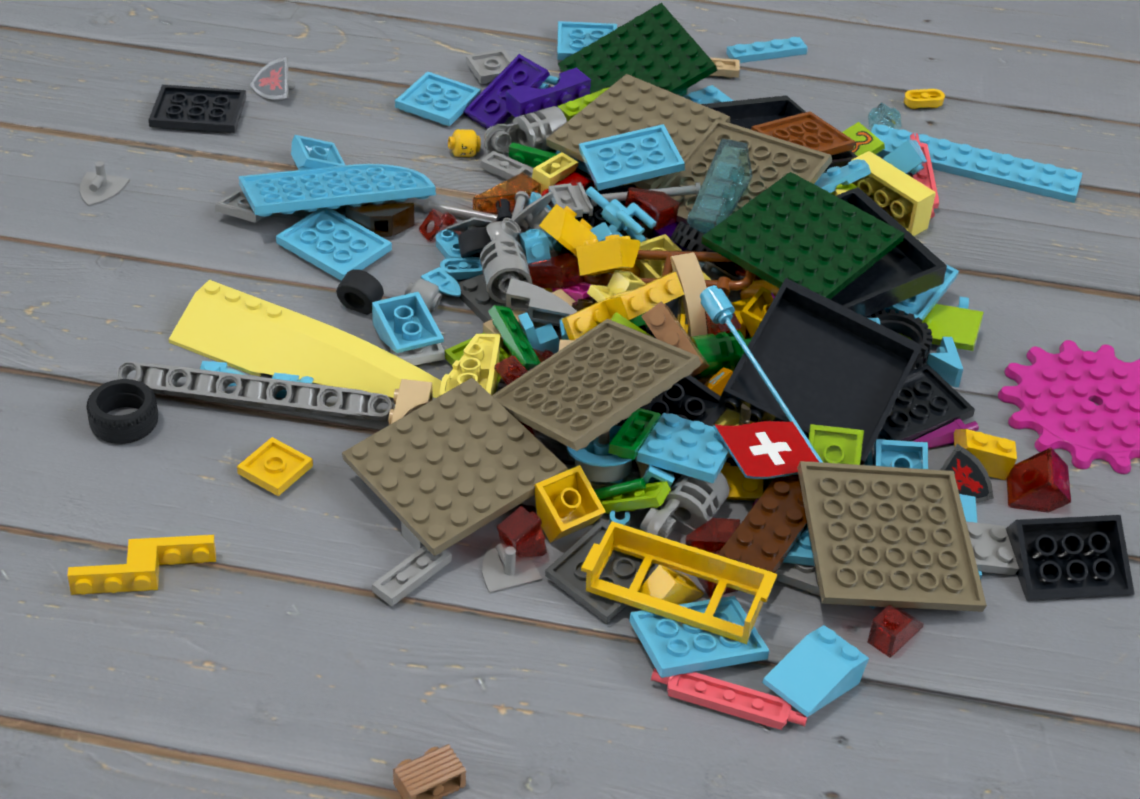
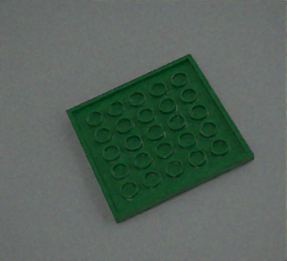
[557,2,718,94]
[701,172,905,299]

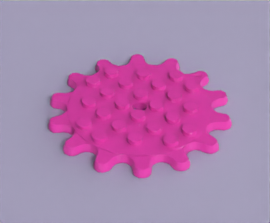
[998,340,1140,474]

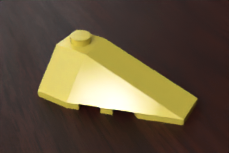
[439,334,501,396]

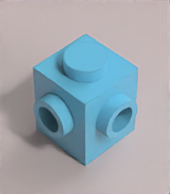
[519,229,553,263]

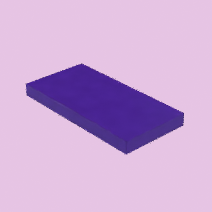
[463,54,550,129]

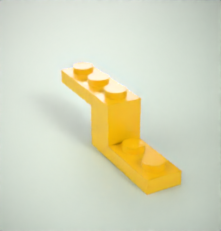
[561,272,684,340]
[67,535,216,595]

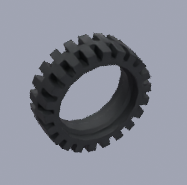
[670,221,735,272]
[866,309,933,371]

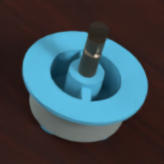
[567,425,637,484]

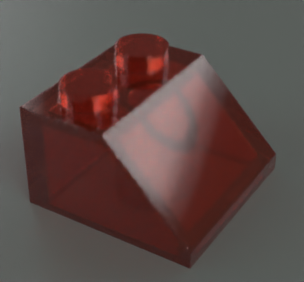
[1007,447,1071,513]

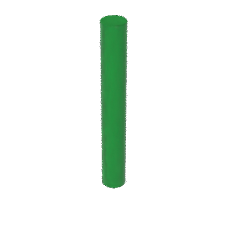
[594,478,646,500]

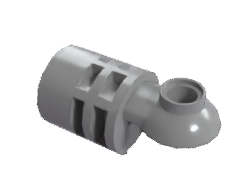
[484,106,567,156]
[480,218,532,304]
[640,472,729,539]

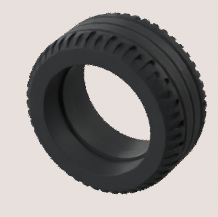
[86,379,158,444]

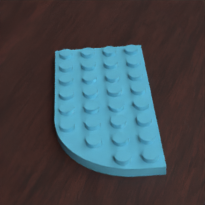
[238,164,436,217]

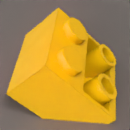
[576,235,640,276]

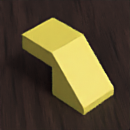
[587,270,646,302]

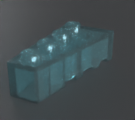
[687,139,753,234]

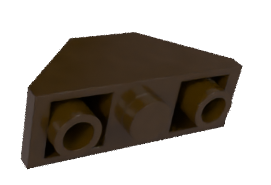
[345,203,415,237]

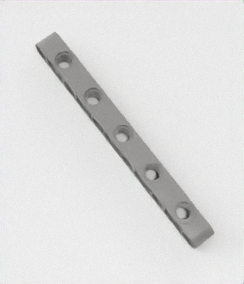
[117,362,395,422]

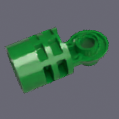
[690,330,752,378]

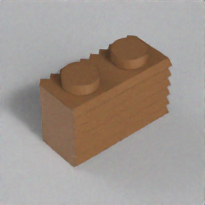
[393,744,466,799]

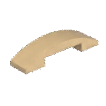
[670,252,714,337]

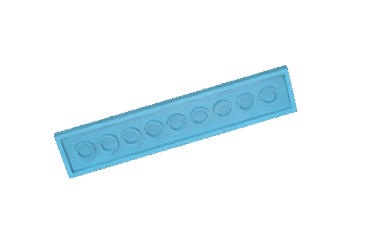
[871,124,1083,203]

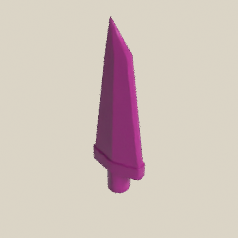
[912,419,979,449]

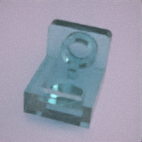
[868,102,902,130]

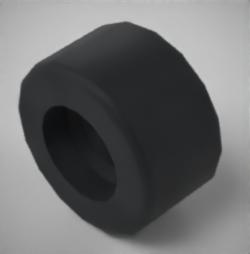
[458,227,491,258]
[336,269,384,315]

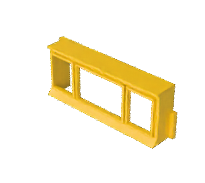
[581,521,777,644]

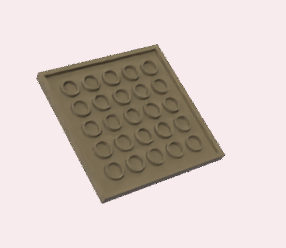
[546,74,730,190]
[645,119,832,232]
[492,319,702,451]
[342,378,567,556]
[797,461,987,612]

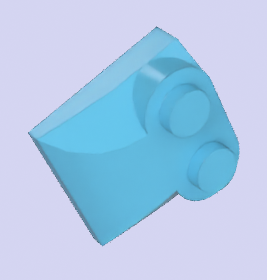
[291,135,345,170]
[872,439,928,469]

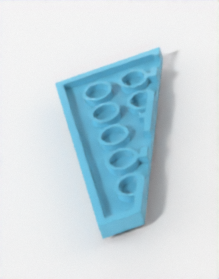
[815,159,871,193]

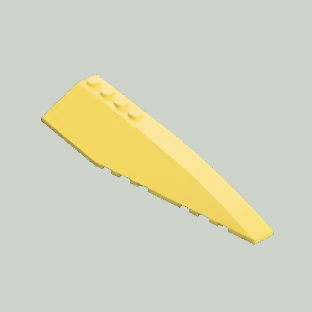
[169,280,441,398]

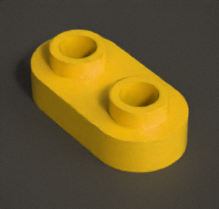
[904,89,945,109]

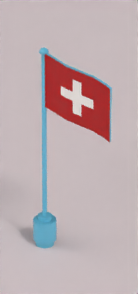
[700,285,823,479]

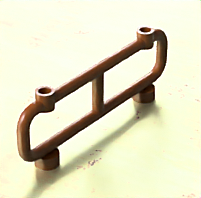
[581,250,755,296]

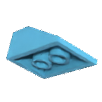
[372,292,444,353]
[762,625,869,717]

